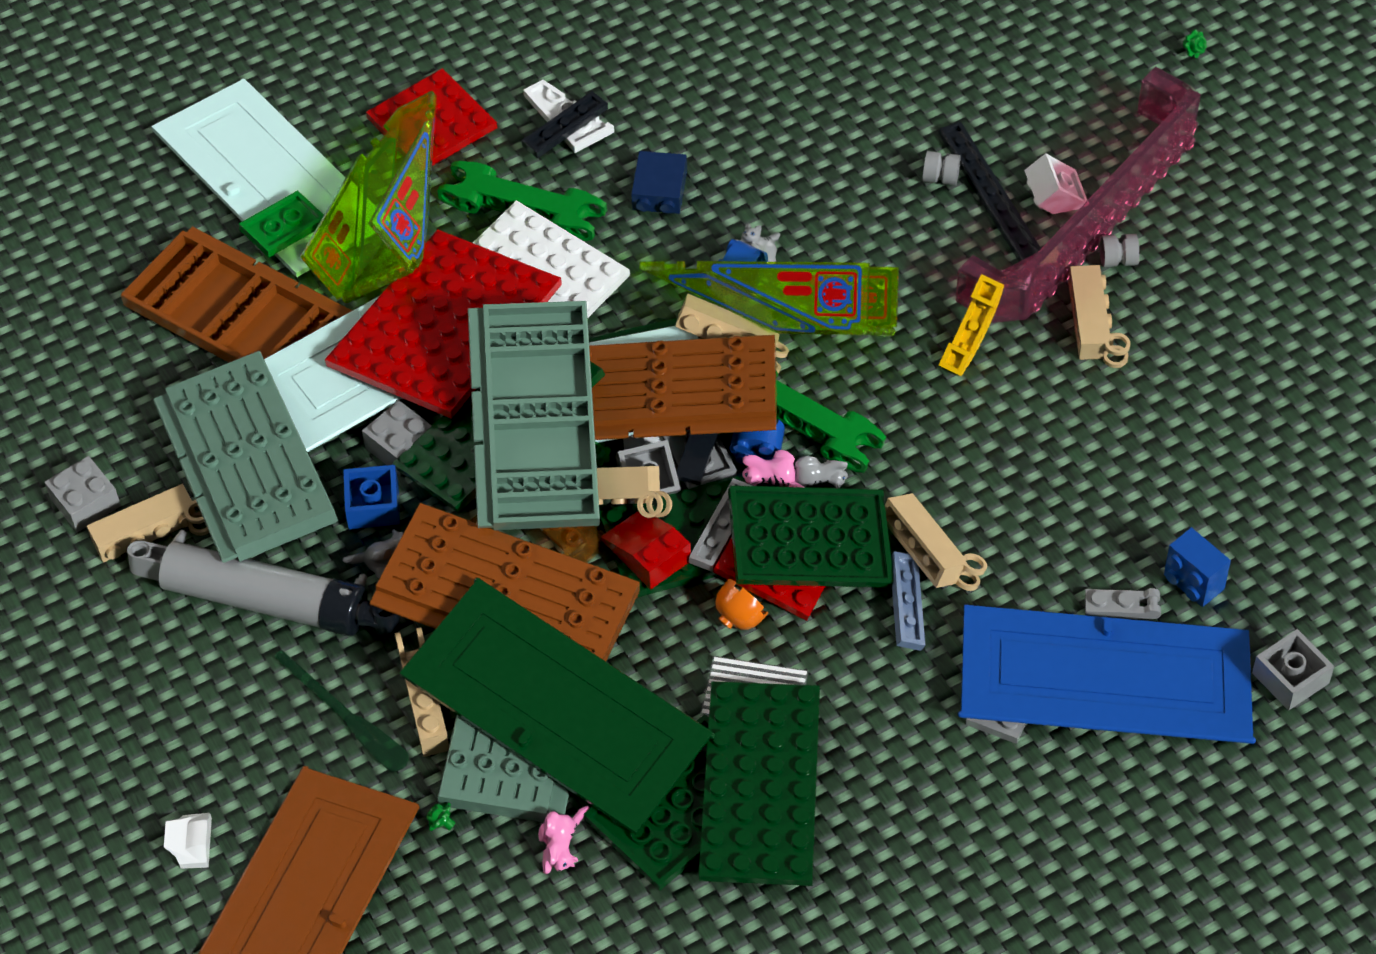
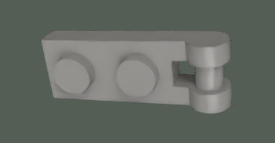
[1085,588,1161,619]

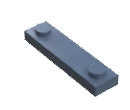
[891,551,925,651]

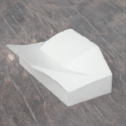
[164,813,212,869]

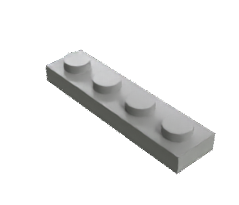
[689,478,753,572]

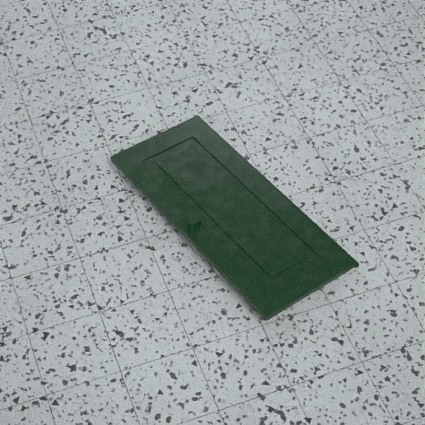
[400,578,715,835]

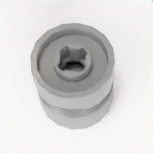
[923,151,961,186]
[1100,233,1139,268]

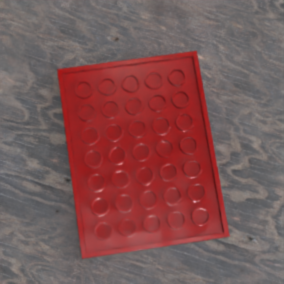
[325,229,562,419]

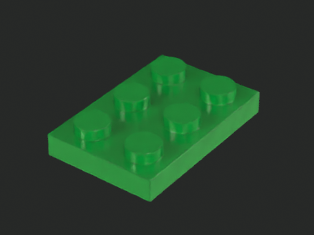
[239,190,327,258]

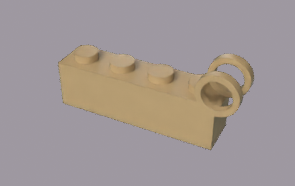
[1068,265,1130,368]
[675,294,789,374]
[597,466,672,518]
[87,484,210,563]
[885,493,987,591]
[395,627,449,757]

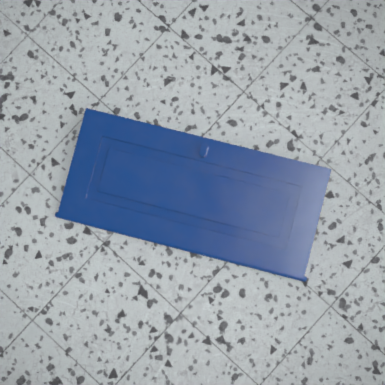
[958,605,1256,744]

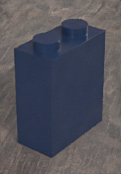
[631,151,687,214]

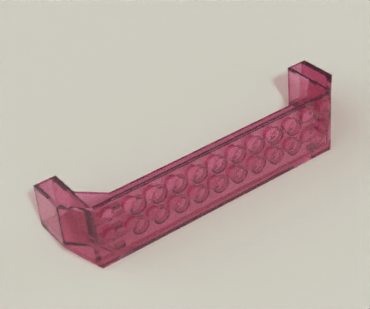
[956,66,1201,323]

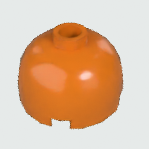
[715,579,768,630]

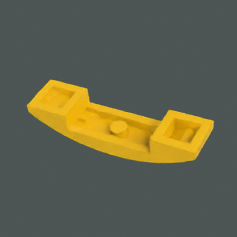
[939,274,1004,376]

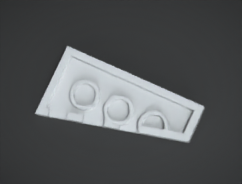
[523,80,614,153]

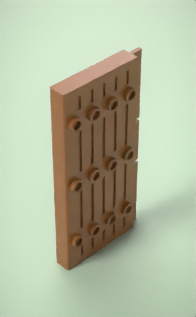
[121,226,353,363]
[589,335,777,440]
[370,503,640,661]

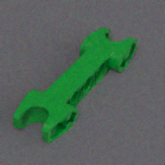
[437,161,607,241]
[776,370,886,473]

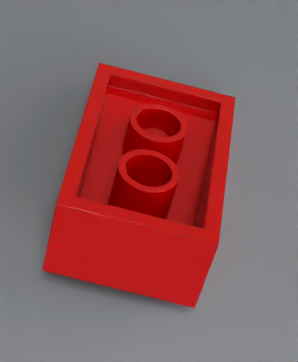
[601,511,691,590]

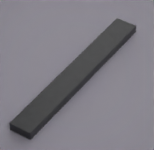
[939,121,1046,268]

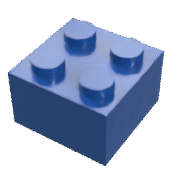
[343,465,401,529]
[1164,527,1231,608]

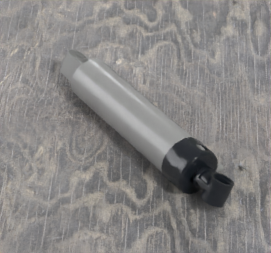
[127,530,400,637]

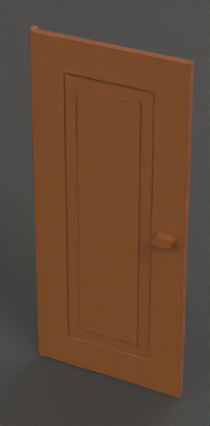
[198,766,420,954]

